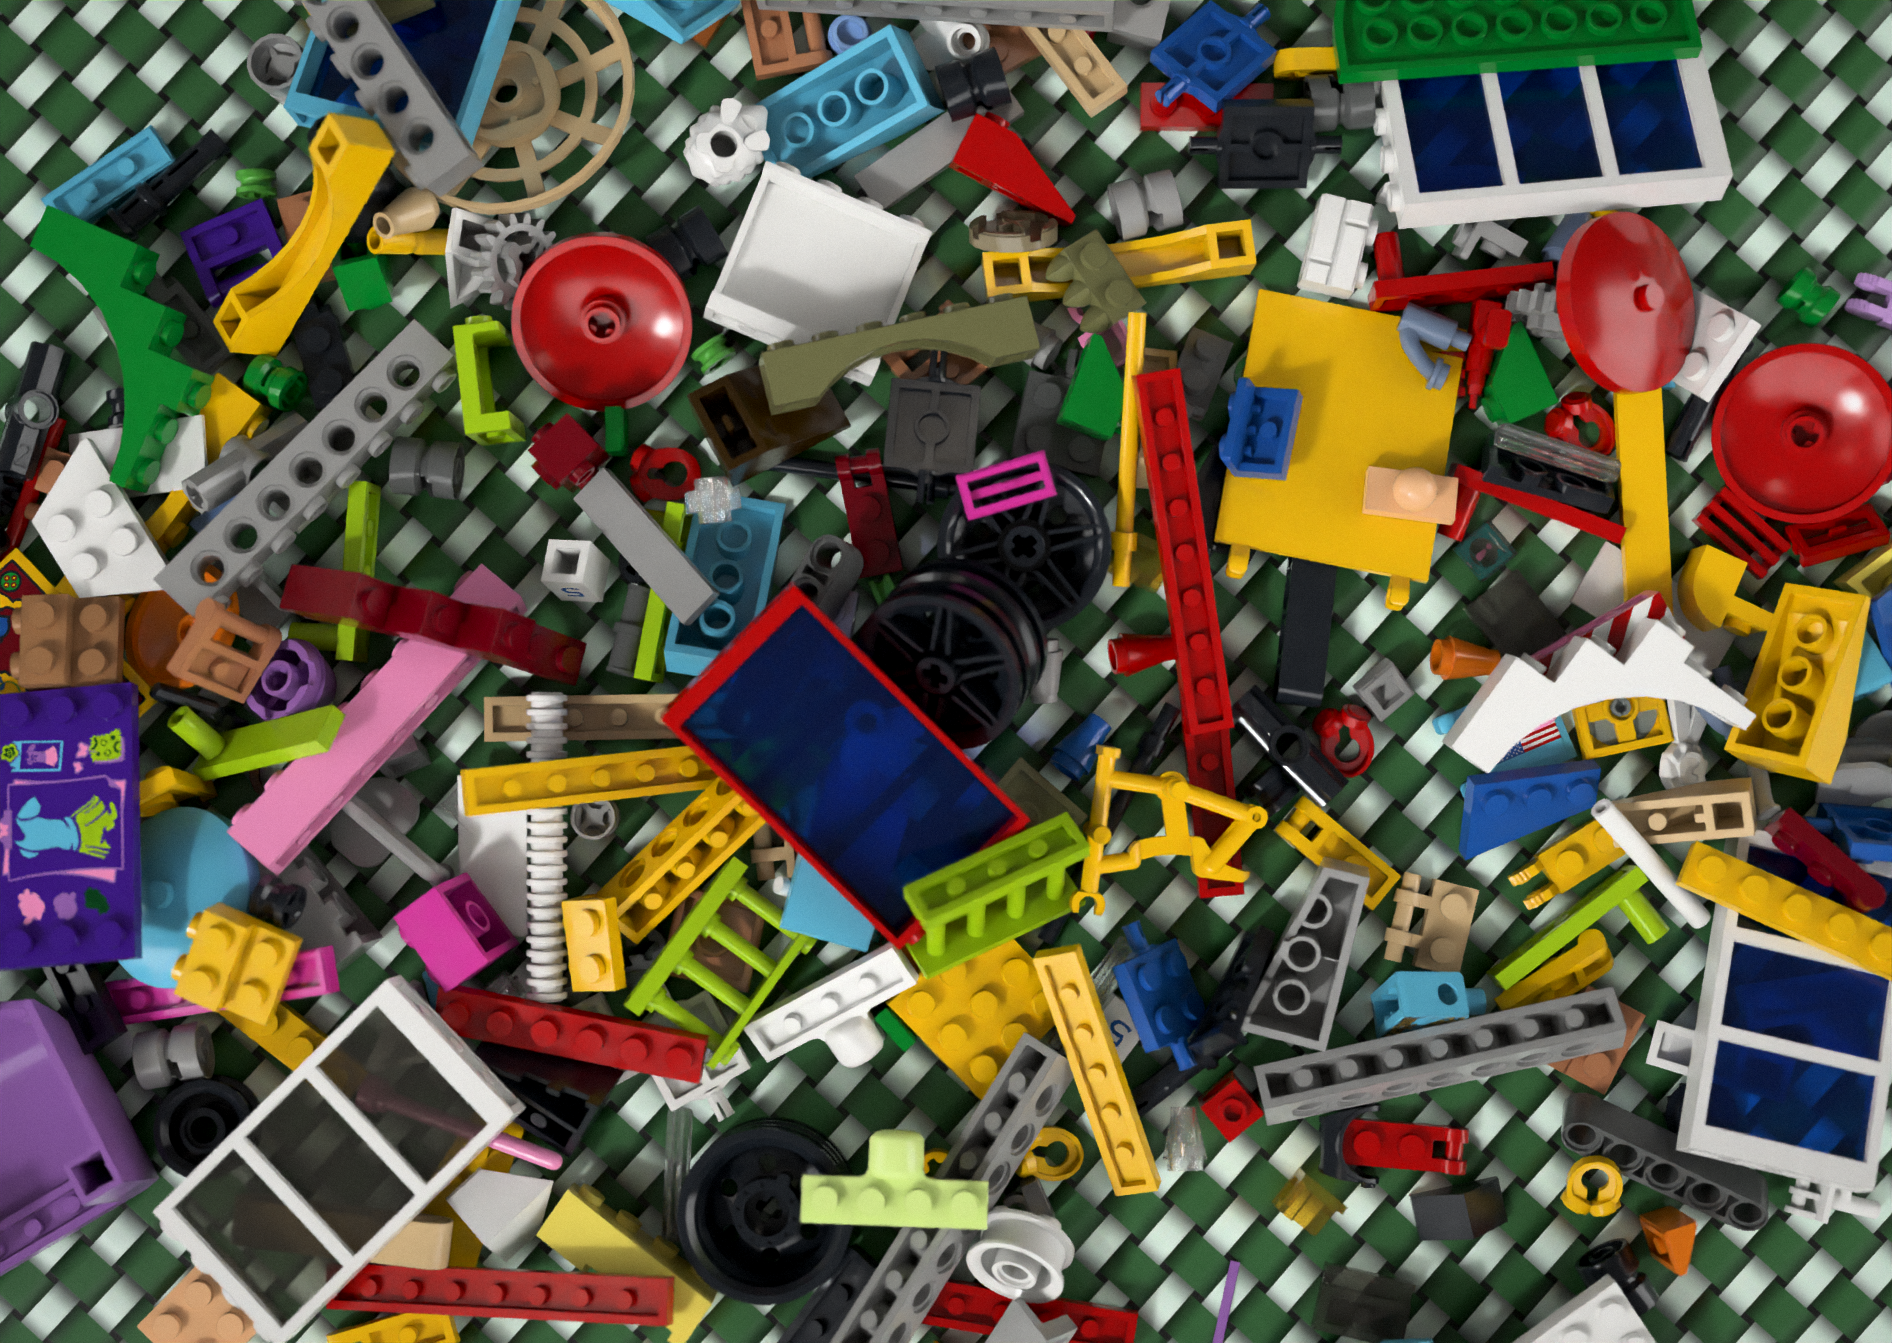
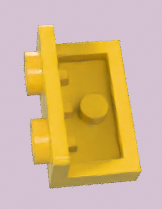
[561,894,627,991]

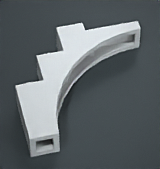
[1441,616,1756,773]

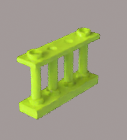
[904,812,1090,980]
[623,856,818,1070]

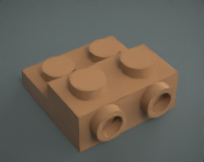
[10,594,125,691]

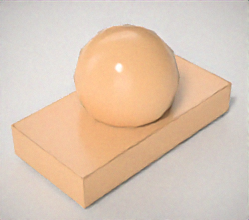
[1362,466,1459,525]

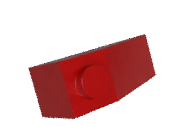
[948,112,1076,228]

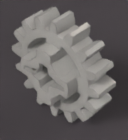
[470,213,556,311]
[1505,283,1566,341]

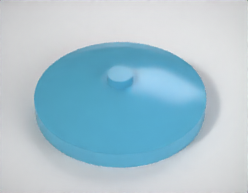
[118,807,260,989]

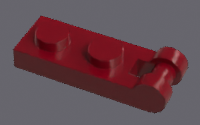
[835,447,904,579]
[1763,807,1886,914]

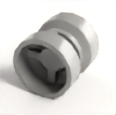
[570,800,621,840]

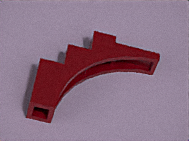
[279,564,587,686]

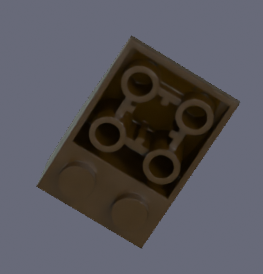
[687,365,851,487]

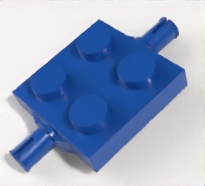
[1150,0,1277,113]
[1802,802,1892,865]
[1111,920,1205,1071]

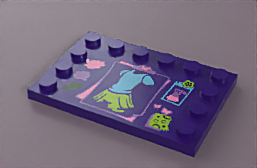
[0,682,142,971]

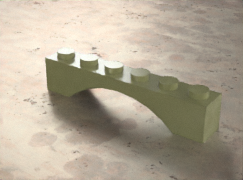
[759,293,1040,415]

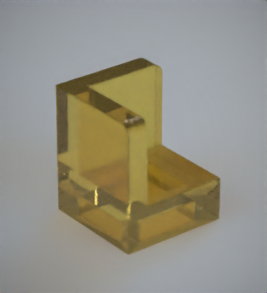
[1108,530,1163,594]
[1272,1167,1348,1235]

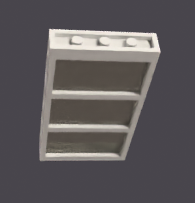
[153,975,526,1343]

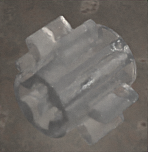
[684,476,742,525]

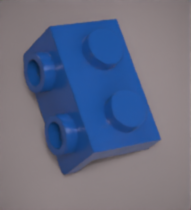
[1219,377,1303,481]

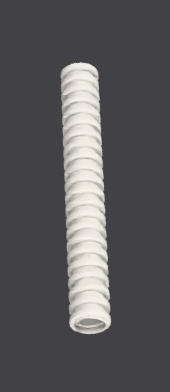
[526,692,568,1003]

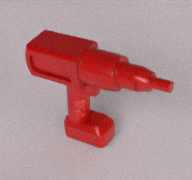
[1465,298,1512,409]

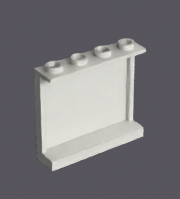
[703,161,933,387]

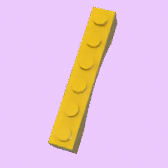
[213,112,395,357]
[981,219,1256,303]
[55,372,272,615]

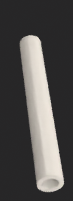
[1591,799,1711,929]

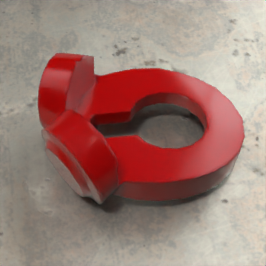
[1544,391,1615,460]
[630,443,701,503]
[1312,704,1374,778]

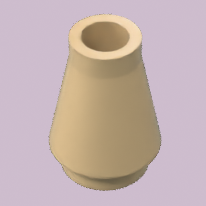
[373,187,440,239]

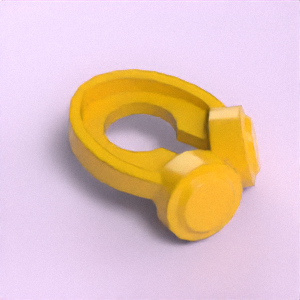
[1015,1126,1084,1181]
[1560,1155,1623,1217]

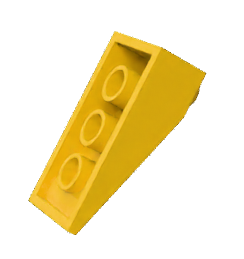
[1724,583,1871,785]

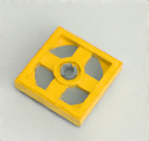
[1572,696,1674,760]

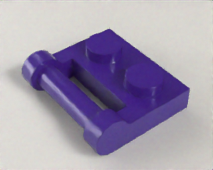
[180,198,285,308]

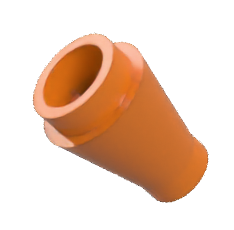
[1430,636,1501,680]

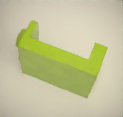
[453,315,526,446]

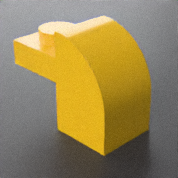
[1677,544,1774,637]

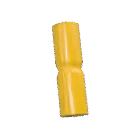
[367,227,449,255]

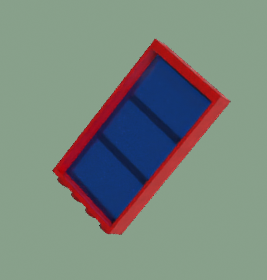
[660,581,1030,950]

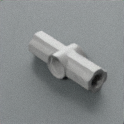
[181,413,308,514]

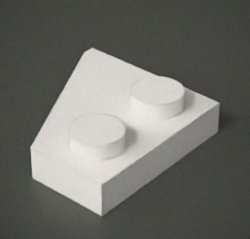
[1671,289,1761,403]

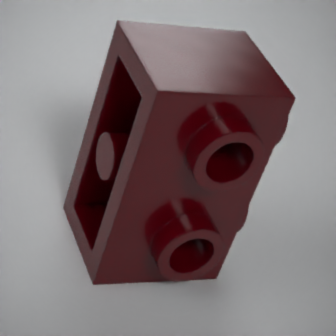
[527,413,611,493]

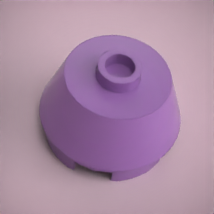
[246,638,337,721]

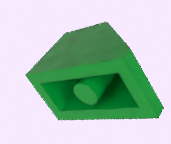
[332,242,393,312]
[1481,321,1559,430]
[1055,333,1124,442]

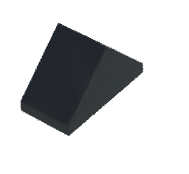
[1409,1176,1508,1241]

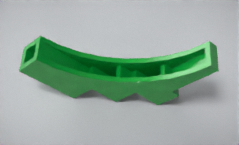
[30,205,215,493]

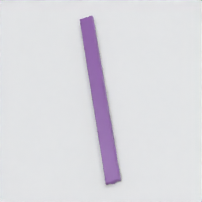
[1212,1260,1241,1343]

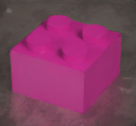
[393,872,520,993]

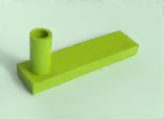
[288,481,381,663]
[633,501,694,684]
[167,704,346,781]
[1486,864,1670,990]

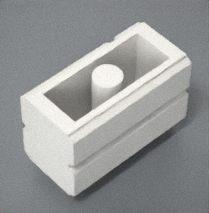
[1296,193,1379,299]

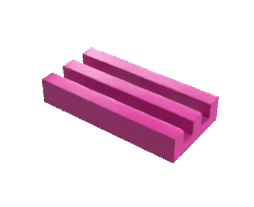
[955,450,1057,521]

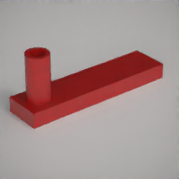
[1368,231,1555,312]
[1436,462,1627,544]

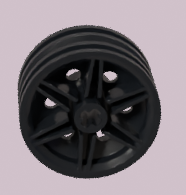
[937,460,1111,630]
[856,558,1048,750]
[677,1117,855,1305]

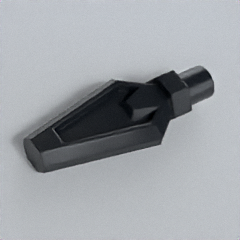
[149,682,249,733]

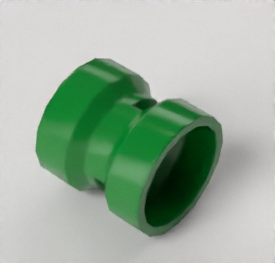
[1775,266,1841,329]
[243,354,308,412]

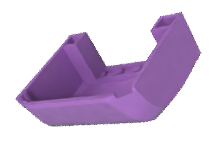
[0,999,159,1276]

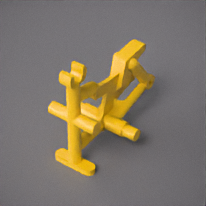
[1069,744,1268,916]

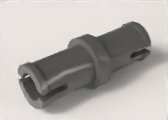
[606,584,650,678]

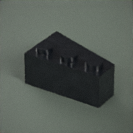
[474,1041,624,1158]

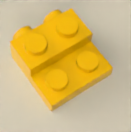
[171,902,303,1026]

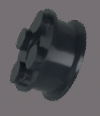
[153,1075,265,1180]

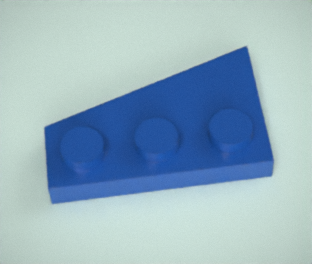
[1459,759,1601,860]

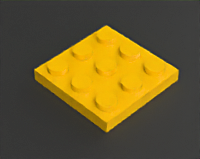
[886,939,1055,1100]

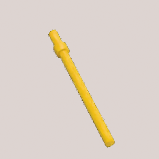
[1110,312,1147,587]

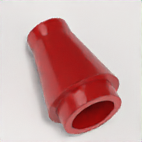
[1107,633,1175,677]

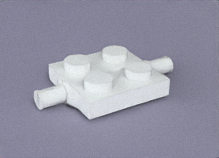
[646,983,752,1122]

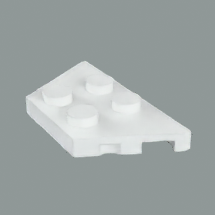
[31,438,169,598]

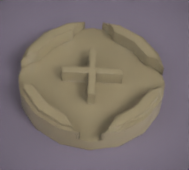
[969,210,1058,253]

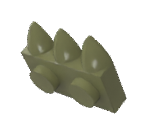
[1045,229,1146,333]

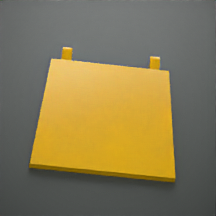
[1213,289,1467,611]

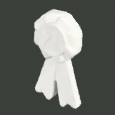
[1659,699,1708,790]

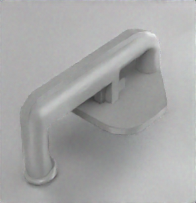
[1746,737,1892,821]
[330,777,455,887]

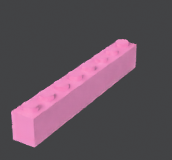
[227,563,527,876]

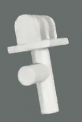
[1784,1179,1881,1224]

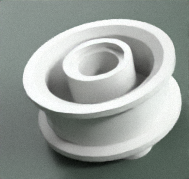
[966,1206,1075,1303]

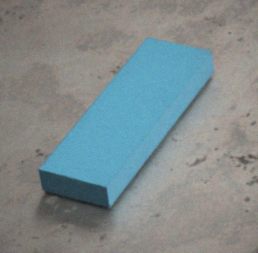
[41,125,176,224]

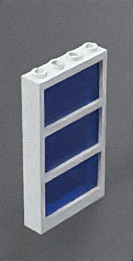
[1373,49,1733,229]
[1676,823,1892,1193]

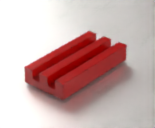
[1691,486,1792,580]
[1784,503,1891,568]

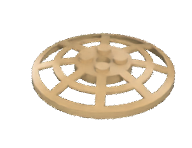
[370,0,635,215]

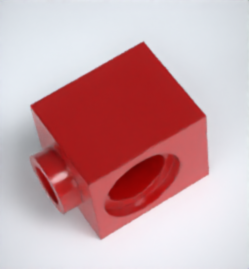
[1198,1070,1264,1143]

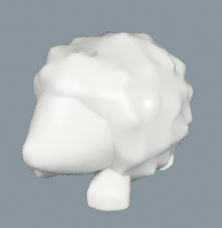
[683,98,770,188]

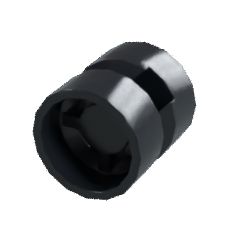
[935,47,1012,123]
[645,204,729,282]
[1574,1238,1659,1316]

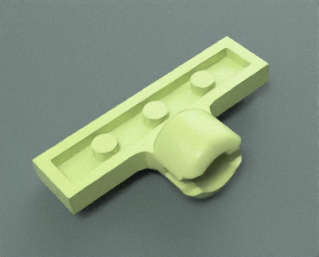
[800,1129,989,1230]

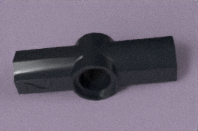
[0,341,72,481]
[1231,684,1349,808]

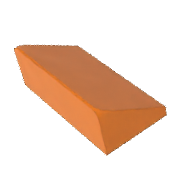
[1639,1206,1697,1276]

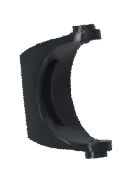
[1318,1102,1381,1188]

